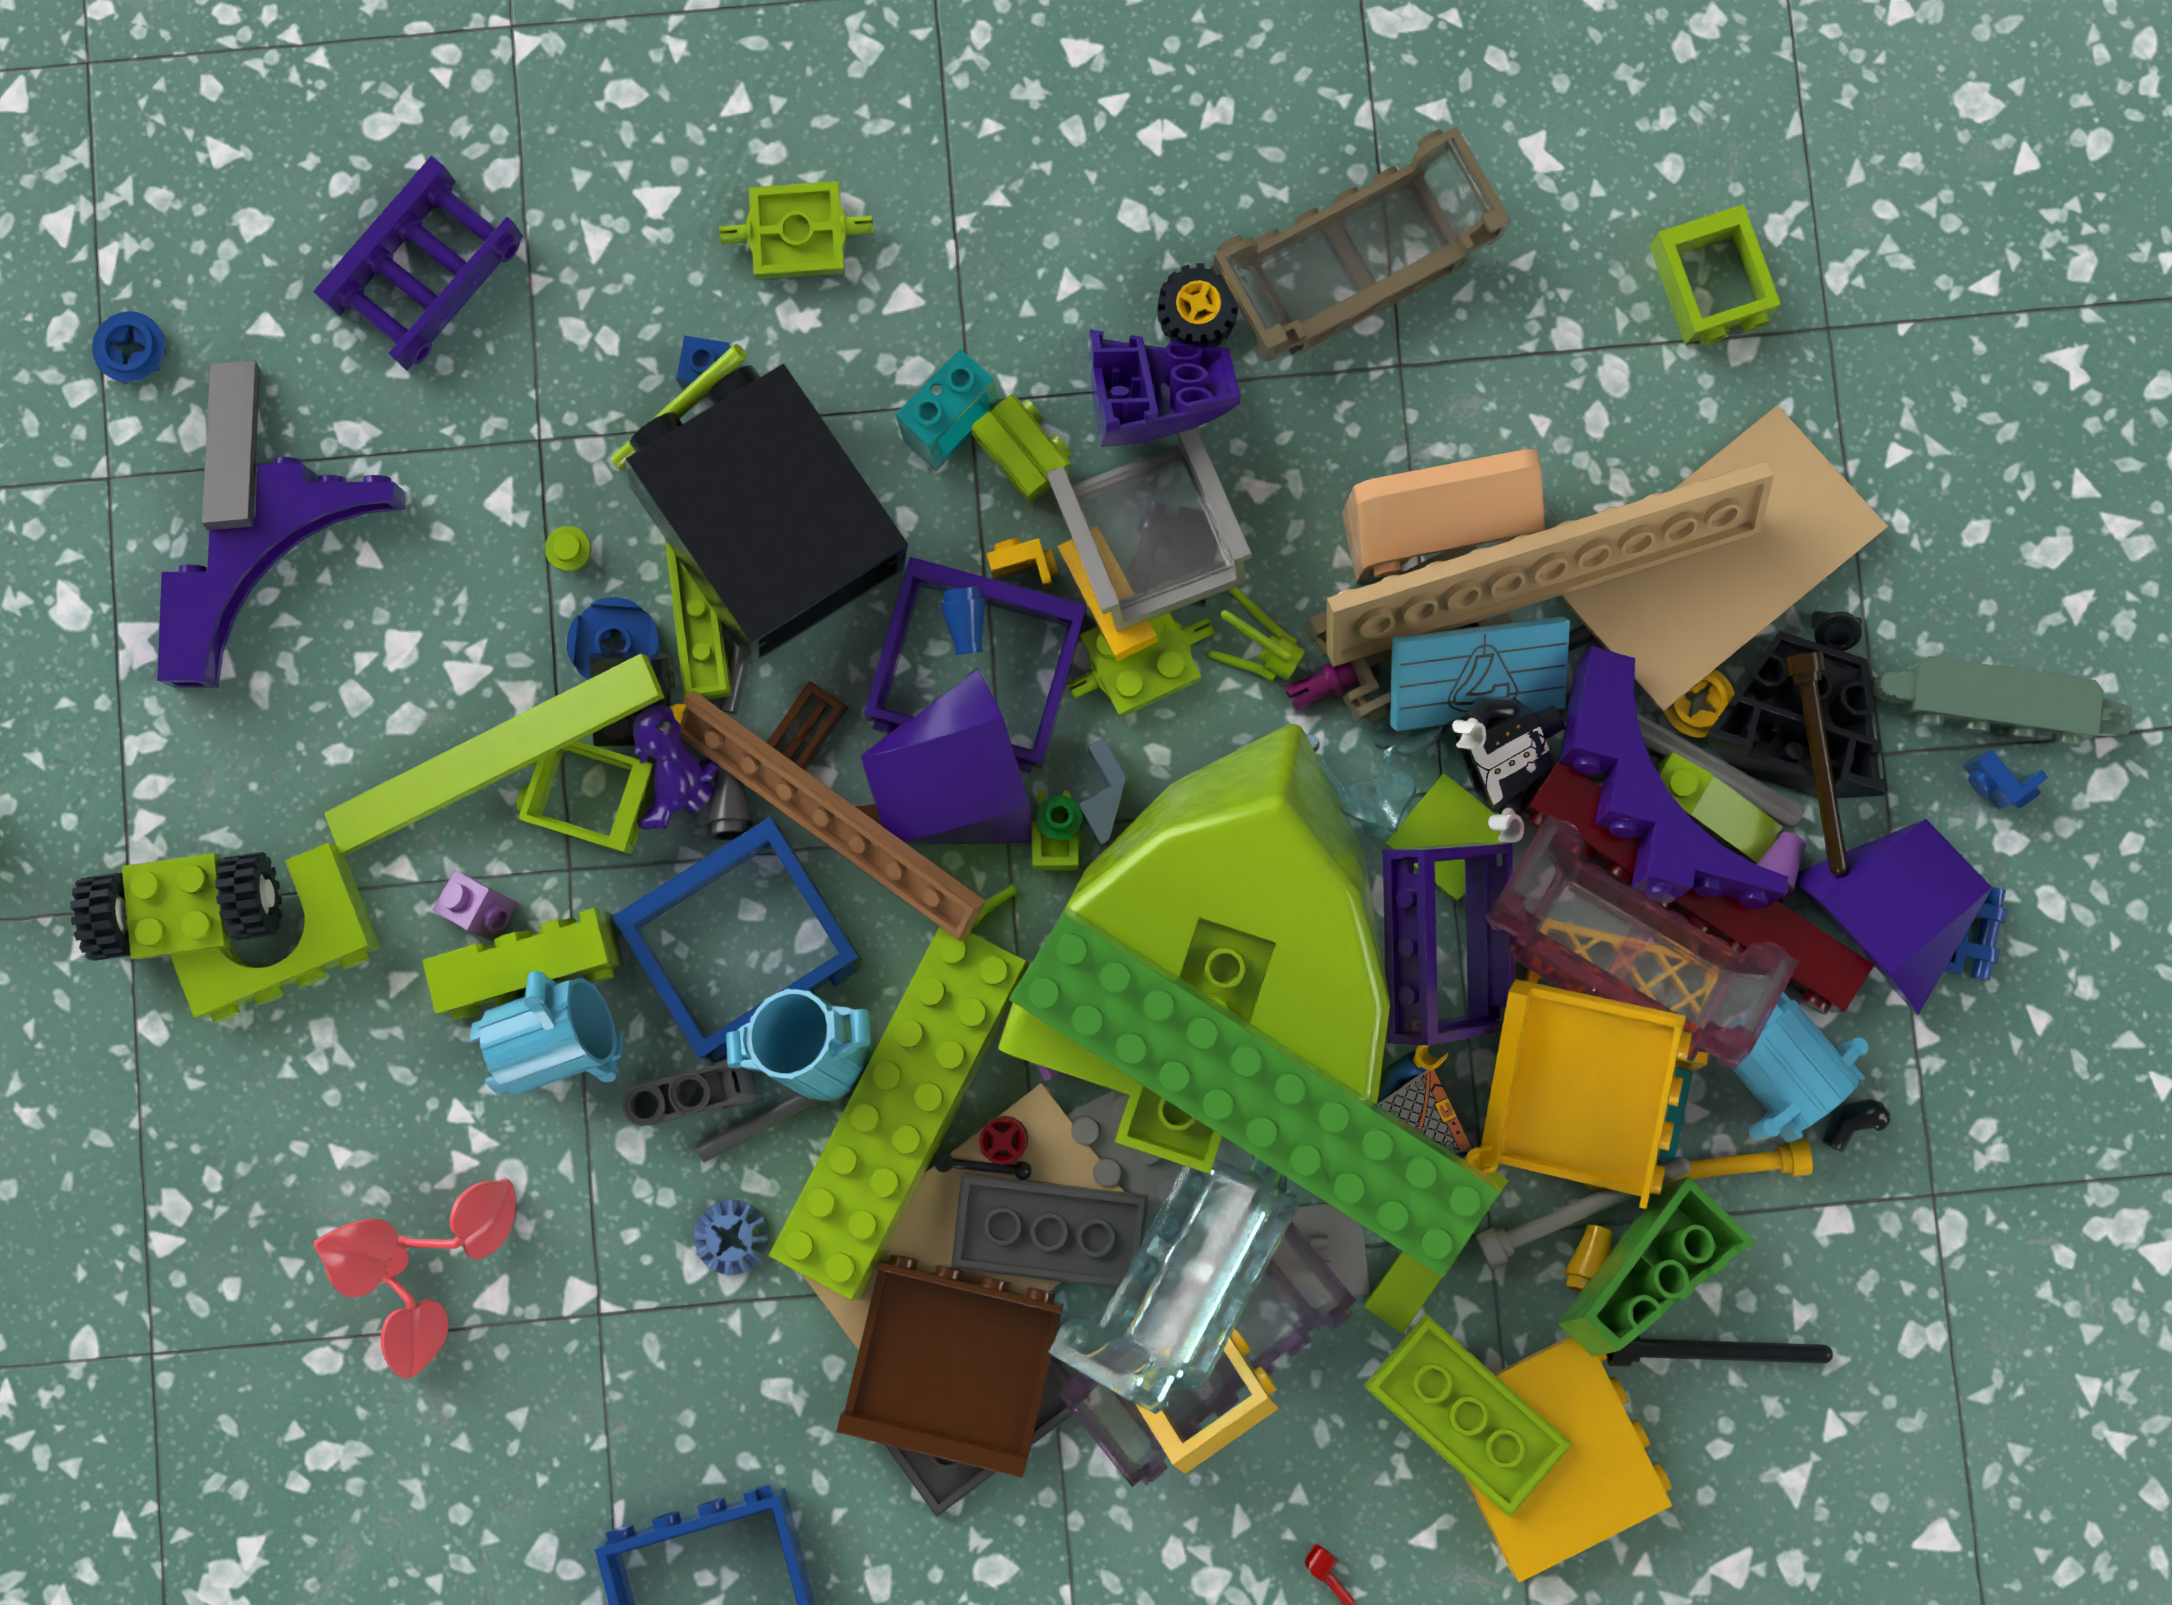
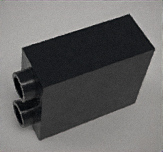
[626,363,908,665]

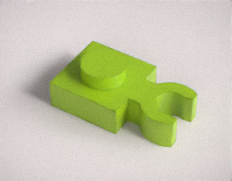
[1031,790,1079,871]

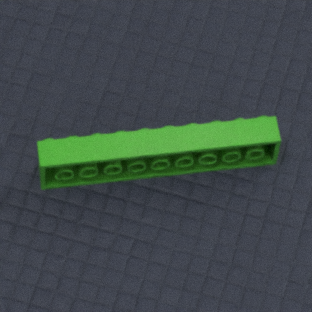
[1009,906,1500,1277]

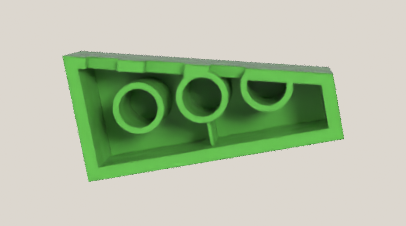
[1558,1176,1757,1356]

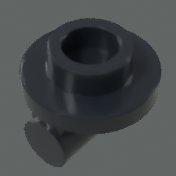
[1811,611,1862,651]

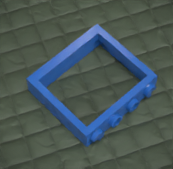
[611,817,862,1062]
[595,1484,816,1605]

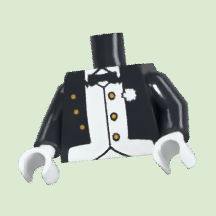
[1447,696,1566,842]

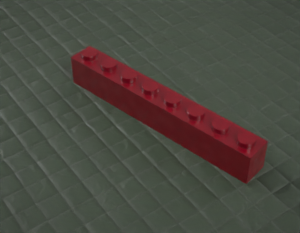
[1523,759,1874,1015]

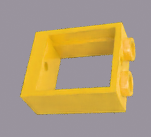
[1124,1319,1279,1474]

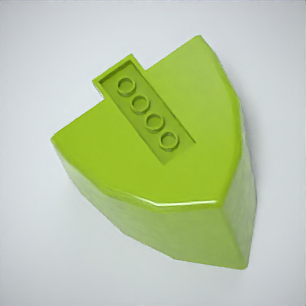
[998,724,1390,1174]

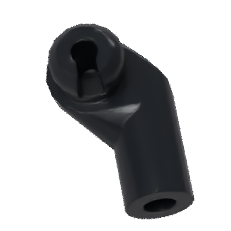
[1822,1099,1890,1153]

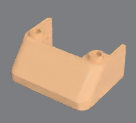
[1342,449,1545,582]

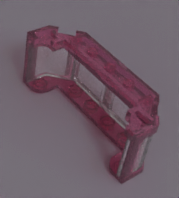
[1485,814,1799,1068]

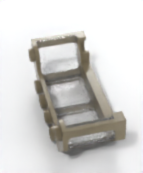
[1213,126,1511,362]

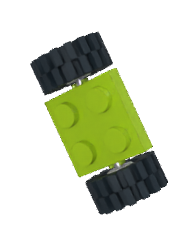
[70,852,282,961]

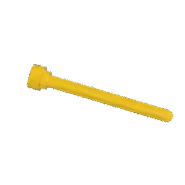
[1585,1138,1813,1191]

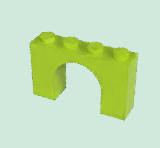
[170,843,381,1023]

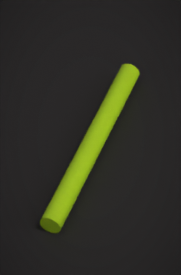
[611,344,748,470]

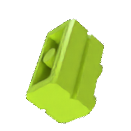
[971,394,1072,505]

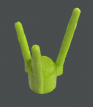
[1208,587,1305,682]

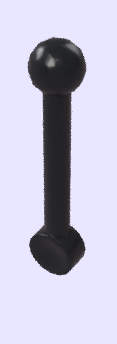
[935,1153,1032,1180]

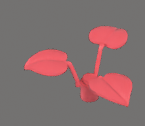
[313,1178,516,1379]

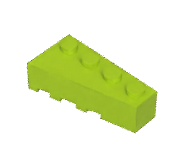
[422,908,625,1021]

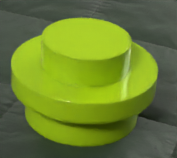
[545,526,592,572]

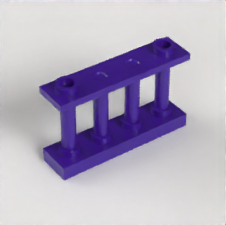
[313,156,523,371]

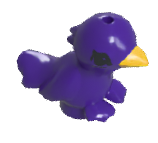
[632,703,719,830]

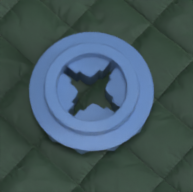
[693,1200,769,1276]

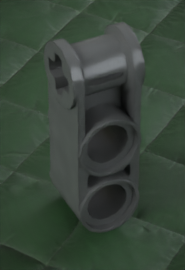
[623,1057,764,1126]

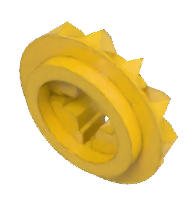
[1664,669,1735,739]

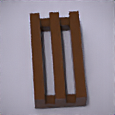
[767,680,848,771]

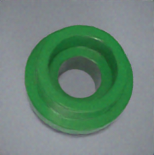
[1036,795,1082,842]

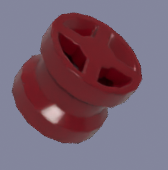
[979,1116,1029,1165]

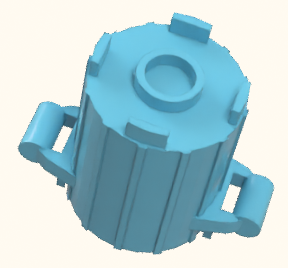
[470,971,623,1095]
[726,988,873,1102]
[1717,992,1868,1143]

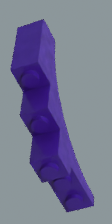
[157,457,406,688]
[1559,646,1788,909]

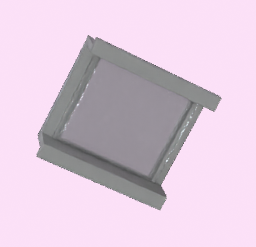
[1046,428,1252,632]

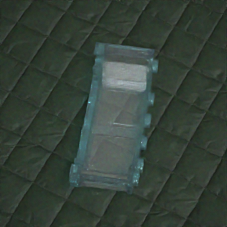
[1048,1136,1297,1414]

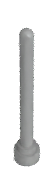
[1475,1157,1691,1270]

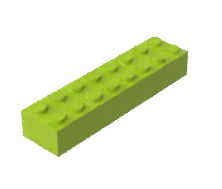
[768,926,1030,1300]

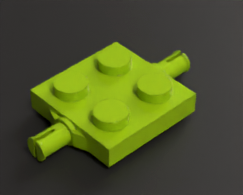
[719,181,874,280]
[1067,612,1215,719]

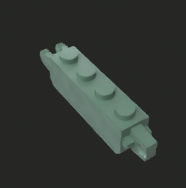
[1871,656,2132,747]

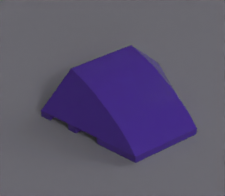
[1089,330,1241,447]
[860,668,1031,845]
[1795,819,1992,1015]

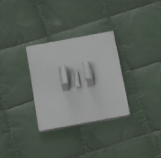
[1267,1203,1370,1304]

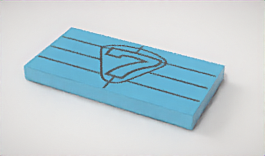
[1390,617,1570,731]

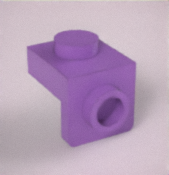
[432,869,518,942]

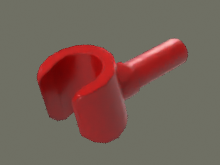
[1305,1544,1355,1605]

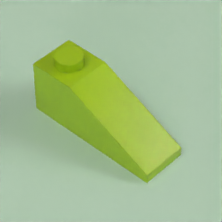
[1655,752,1783,864]

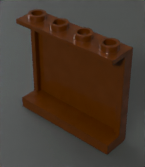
[836,1254,1064,1478]

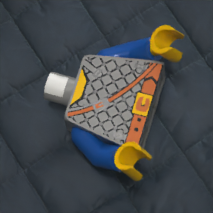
[1377,1045,1498,1174]

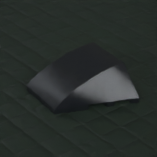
[1705,631,1886,798]

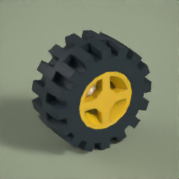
[1157,263,1239,347]

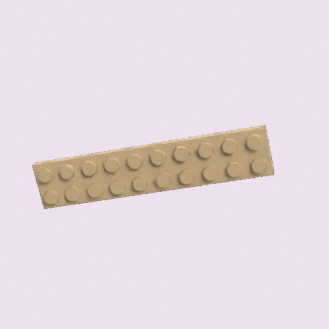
[1327,461,1774,667]

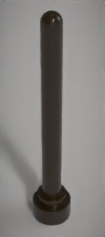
[1785,652,1848,876]

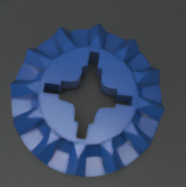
[92,311,167,384]

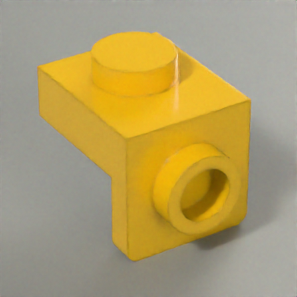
[986,538,1058,591]

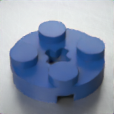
[567,597,661,680]

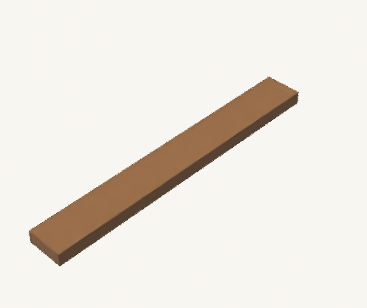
[681,691,986,941]

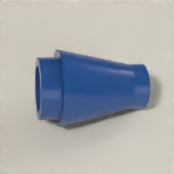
[940,587,986,655]

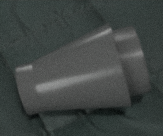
[707,770,753,840]

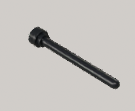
[1606,1335,1833,1367]

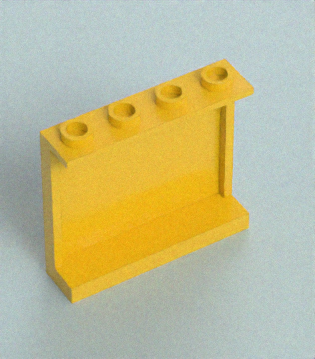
[1479,979,1692,1209]
[1464,1336,1673,1583]

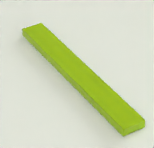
[324,653,665,856]

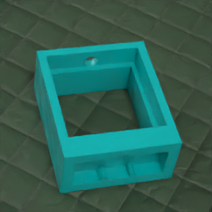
[895,348,998,472]

